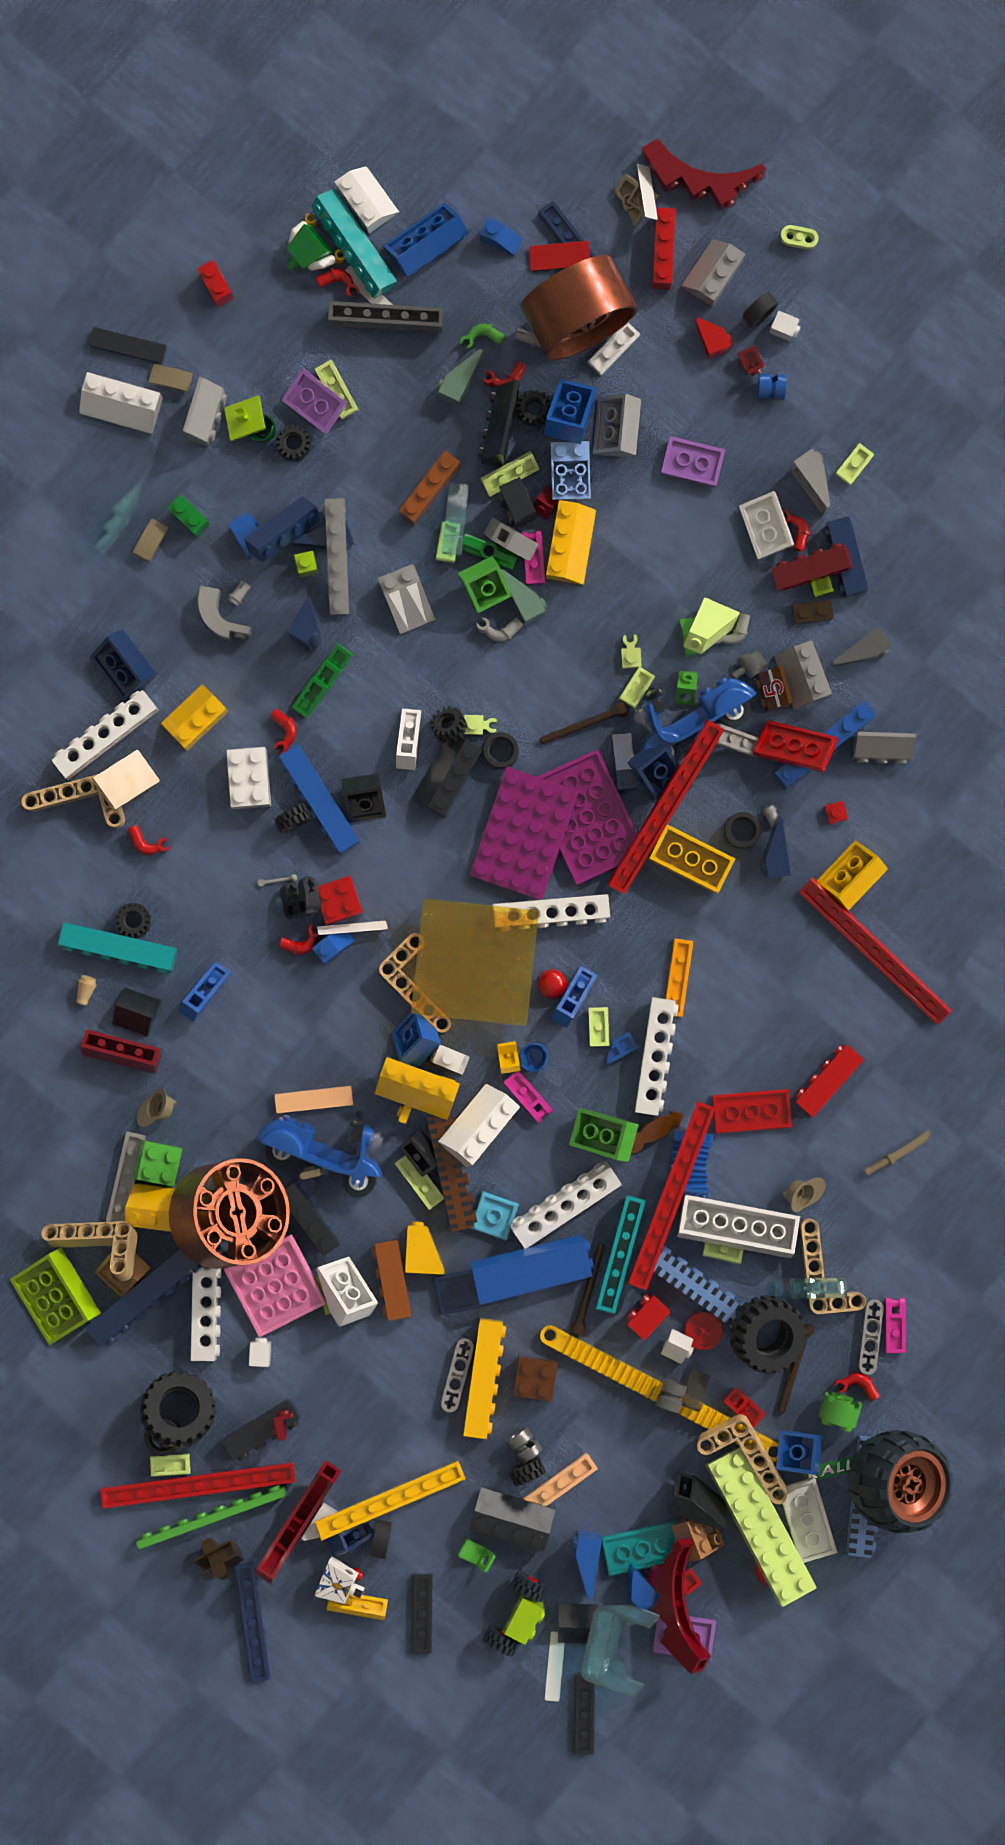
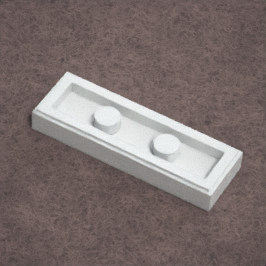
[587,323,640,376]

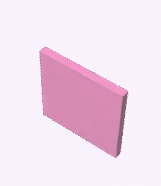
[224,1234,327,1337]

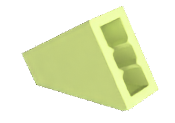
[683,598,740,654]

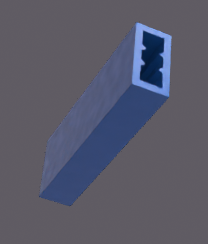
[469,1234,594,1305]

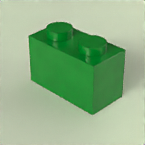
[167,494,210,538]

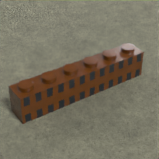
[427,1114,478,1232]

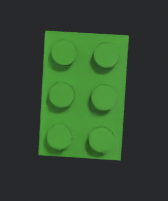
[569,1108,639,1162]

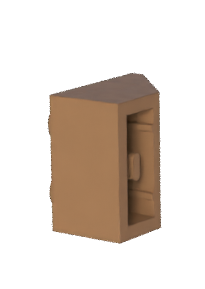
[671,1518,725,1562]

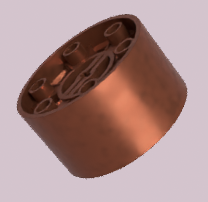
[520,255,638,361]
[169,1158,290,1269]

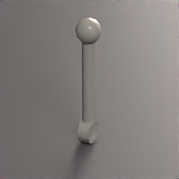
[258,874,297,887]

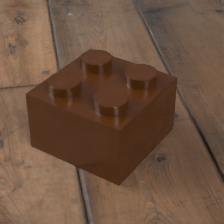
[513,1355,558,1402]

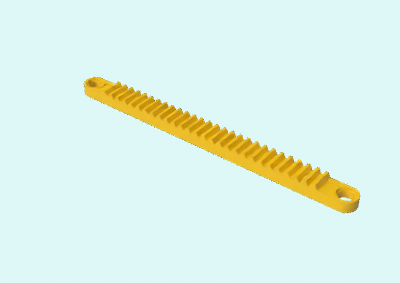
[540,1325,779,1462]

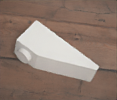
[396,709,421,770]

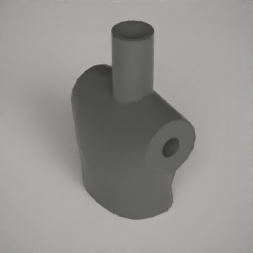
[731,650,767,680]

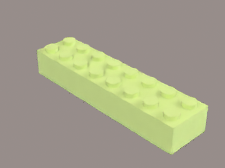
[705,1446,817,1607]

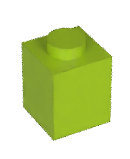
[294,551,318,578]

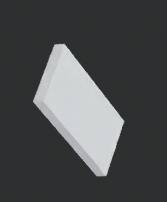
[778,1477,837,1563]

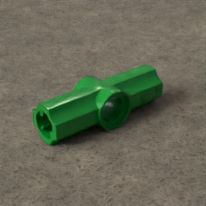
[459,533,519,571]

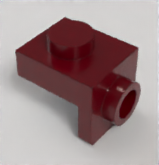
[737,345,765,376]
[533,485,559,519]
[272,1409,294,1441]

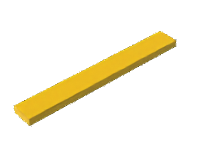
[314,1461,465,1541]

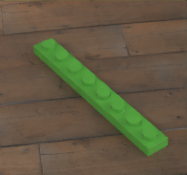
[136,1485,287,1549]

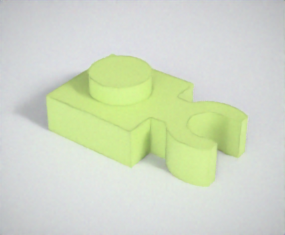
[621,635,642,669]
[464,715,497,735]

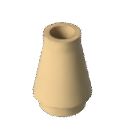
[76,975,97,1005]

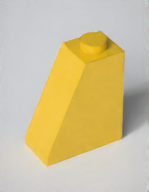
[405,1221,445,1274]

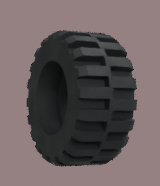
[729,1295,807,1374]
[140,1371,216,1449]

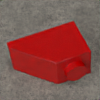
[695,318,732,359]

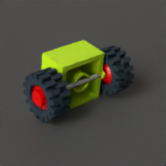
[482,1570,548,1657]

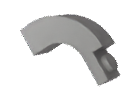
[198,586,252,641]

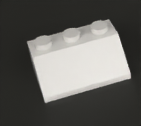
[335,167,399,234]

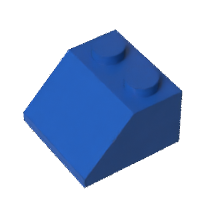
[392,1009,441,1067]
[776,1430,823,1475]

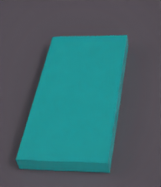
[601,1521,677,1576]

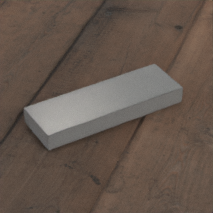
[716,724,759,757]

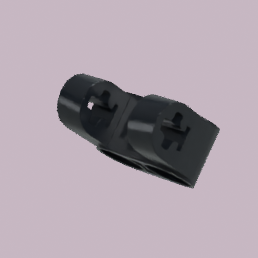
[280,876,321,919]

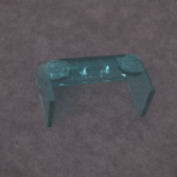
[581,1605,660,1698]

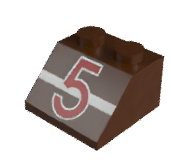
[755,665,793,713]

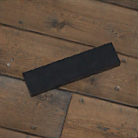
[89,327,167,365]
[412,1573,433,1653]
[574,1673,595,1754]

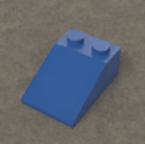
[572,1530,602,1599]

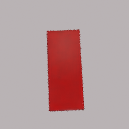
[529,241,590,271]

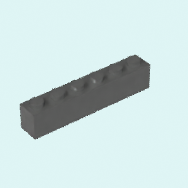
[328,301,444,333]

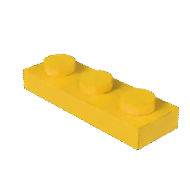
[327,1595,388,1620]

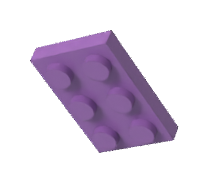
[282,369,348,434]
[661,436,725,487]
[653,1616,716,1660]

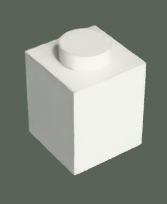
[770,311,800,341]
[661,1329,694,1364]
[249,1337,271,1367]

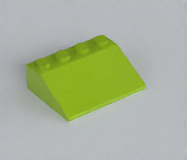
[10,1247,101,1345]

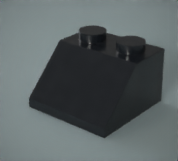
[341,773,386,822]

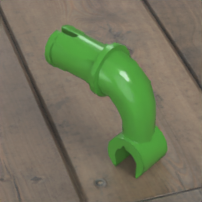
[460,323,506,350]

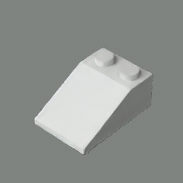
[317,1257,378,1327]

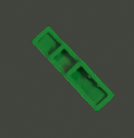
[292,643,354,718]

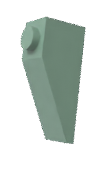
[437,349,484,406]
[501,569,547,624]

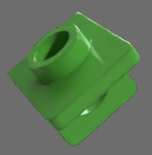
[675,671,698,706]
[458,1539,495,1573]

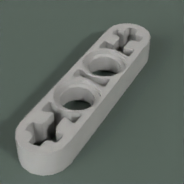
[858,1299,883,1375]
[441,1338,474,1412]

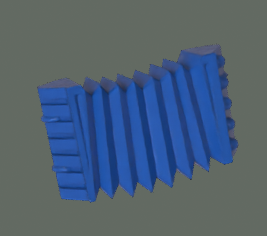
[668,1131,713,1199]

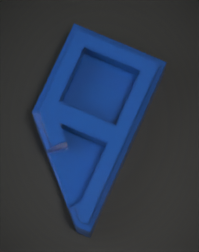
[606,1032,639,1065]

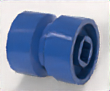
[757,373,786,400]

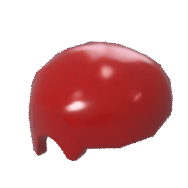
[537,969,568,999]

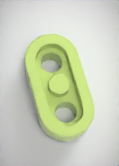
[780,225,819,250]

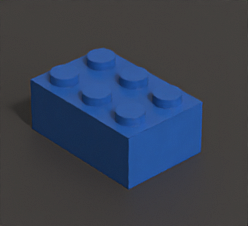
[544,379,597,444]

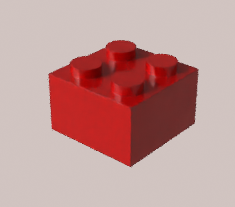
[318,876,363,926]
[626,1293,671,1341]

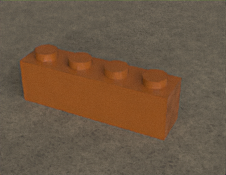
[399,451,461,526]
[372,1239,412,1321]

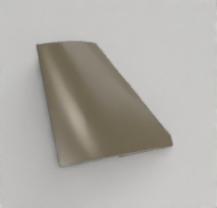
[615,174,659,227]

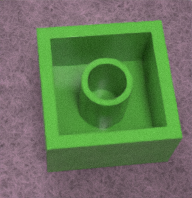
[458,556,512,613]
[132,1139,182,1187]

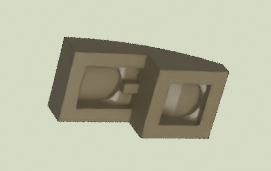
[149,364,193,392]
[133,519,169,563]

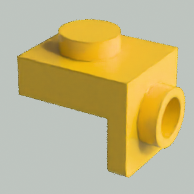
[497,1041,520,1074]

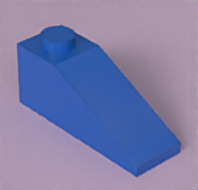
[179,962,231,1022]
[550,966,597,1028]

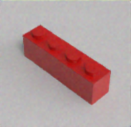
[652,208,676,290]
[794,1044,864,1117]

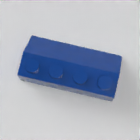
[383,203,469,277]

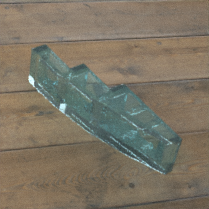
[94,483,144,554]
[442,483,468,556]
[773,1277,847,1299]

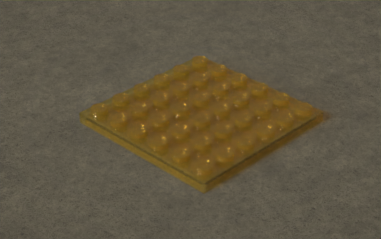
[411,898,539,1026]

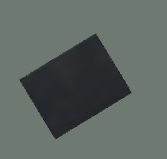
[112,988,161,1036]
[558,1603,598,1644]

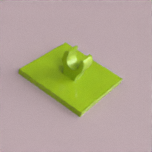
[224,395,266,441]

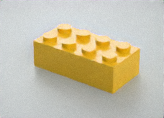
[649,824,735,895]

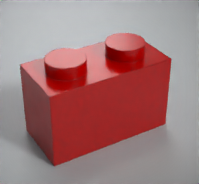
[197,260,234,308]

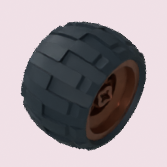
[847,1430,953,1534]

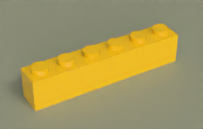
[463,1318,506,1439]

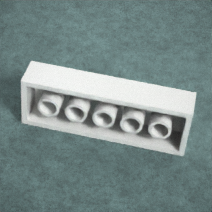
[677,1195,800,1258]

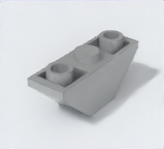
[483,517,539,561]

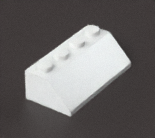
[79,372,163,434]
[438,1084,520,1167]

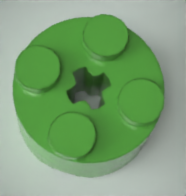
[818,1392,863,1432]

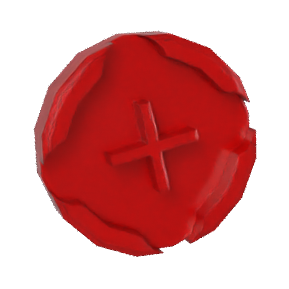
[684,1311,723,1350]

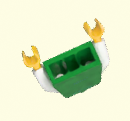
[286,214,345,271]

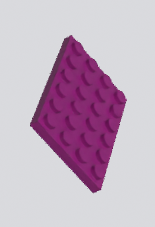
[538,749,637,885]
[470,767,580,900]

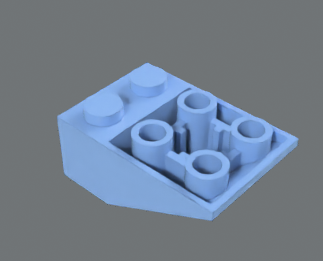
[551,441,591,500]

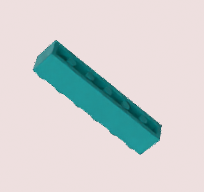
[311,188,397,299]
[58,922,178,974]
[596,1195,645,1314]

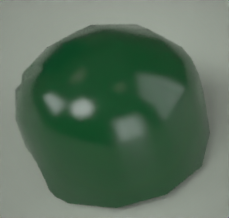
[250,414,276,443]

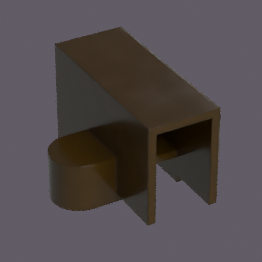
[193,1538,244,1581]

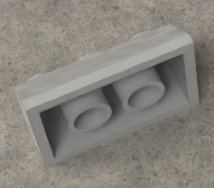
[681,239,745,307]
[183,377,227,446]
[593,394,641,457]
[774,640,832,710]
[852,732,916,764]

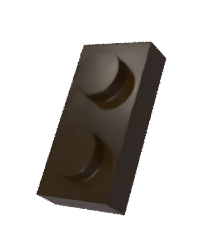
[792,600,833,625]

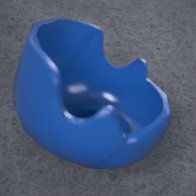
[520,1043,549,1072]

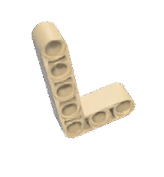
[22,774,125,829]
[379,933,451,1033]
[800,1218,866,1314]
[41,1221,137,1281]
[697,1414,787,1504]

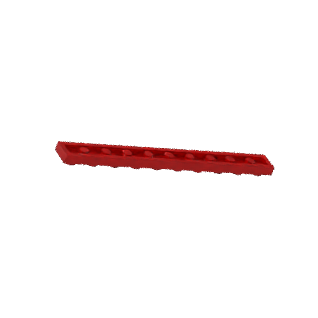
[607,719,725,894]
[799,877,952,1025]
[628,1101,716,1290]
[100,1462,296,1508]

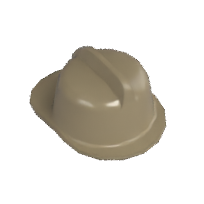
[137,1088,177,1127]
[783,1177,826,1212]

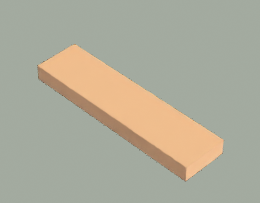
[275,1086,353,1113]
[524,1452,598,1506]

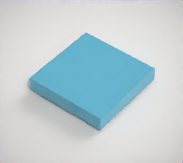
[471,1191,519,1241]

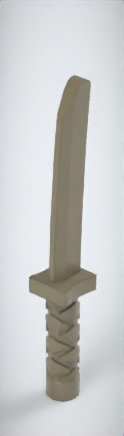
[864,1131,930,1176]

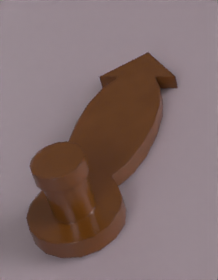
[631,1110,684,1153]

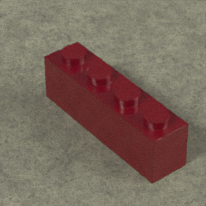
[771,543,854,592]
[80,1029,162,1074]

